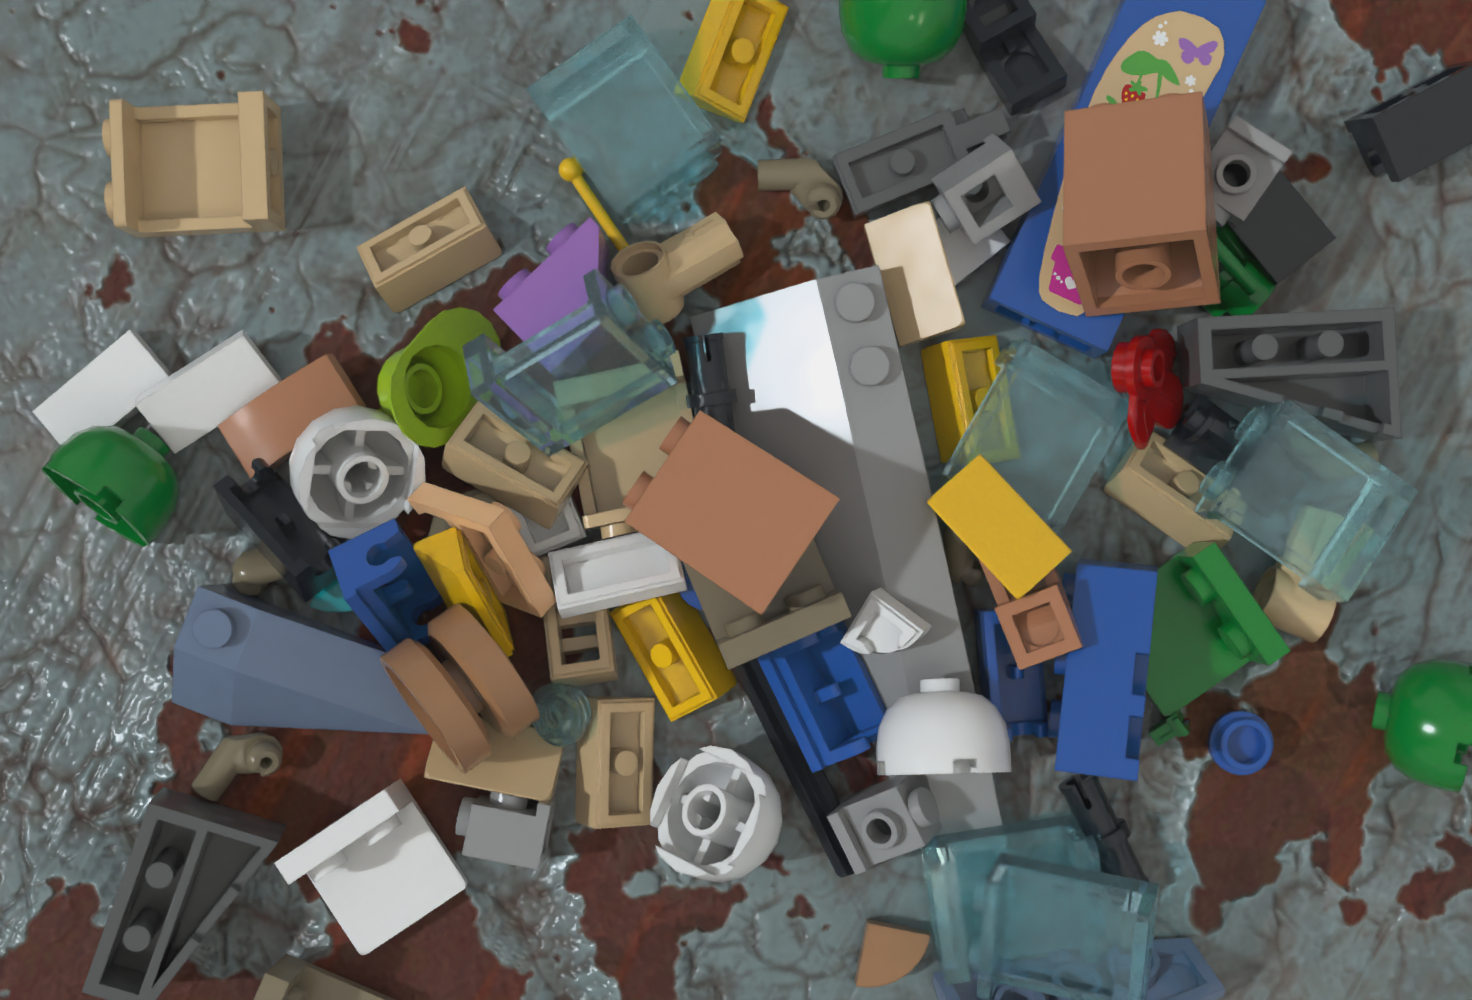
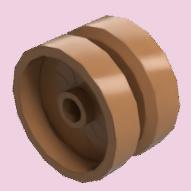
[379,603,540,774]

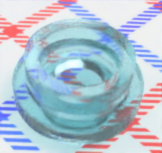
[533,683,591,747]

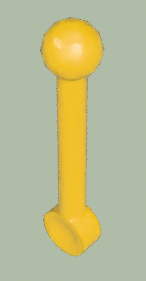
[558,157,629,252]

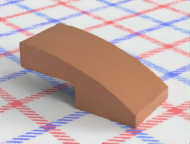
[218,353,366,479]
[978,558,1083,670]

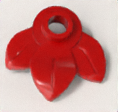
[1111,328,1184,450]

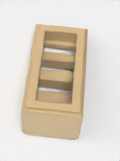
[538,555,619,689]

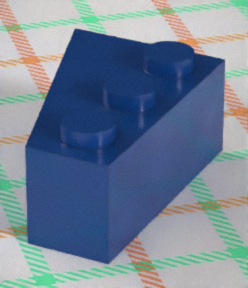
[1048,558,1158,781]

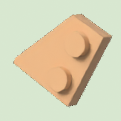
[407,482,556,618]

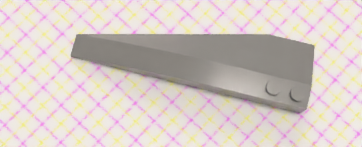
[690,265,1016,905]

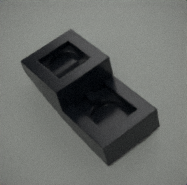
[963,0,1067,116]

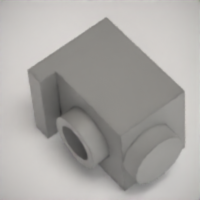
[1211,116,1293,227]
[930,132,1041,245]
[827,775,942,875]
[455,791,558,870]

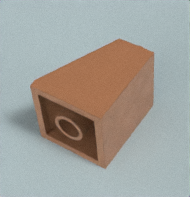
[1063,91,1221,317]
[622,410,840,615]

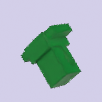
[1149,710,1190,746]

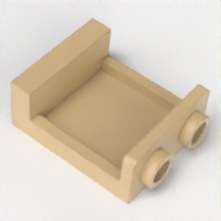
[102,91,285,238]
[552,350,694,539]

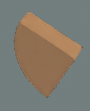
[854,918,931,987]

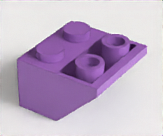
[493,217,610,376]

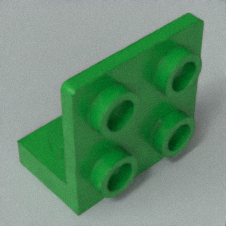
[1146,542,1291,716]

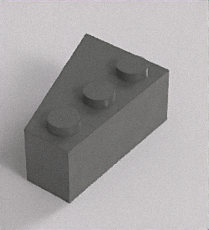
[1177,307,1402,442]
[82,787,287,1000]

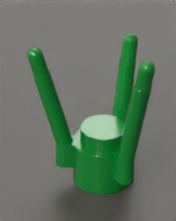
[1201,223,1276,317]

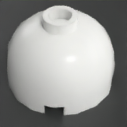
[289,405,426,539]
[876,678,1011,775]
[650,745,783,882]

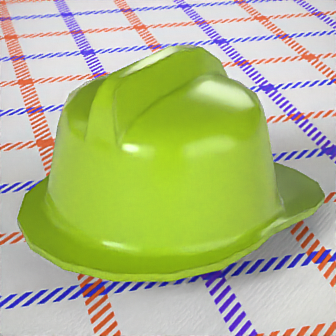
[377,307,502,448]

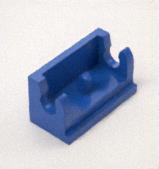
[328,518,444,652]
[973,607,1049,741]
[757,621,886,773]

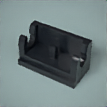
[1344,60,1472,182]
[1223,164,1336,285]
[213,458,342,603]

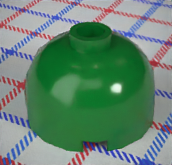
[839,0,967,79]
[42,426,180,547]
[1371,659,1472,793]

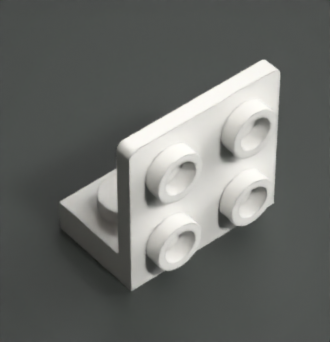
[274,778,468,955]

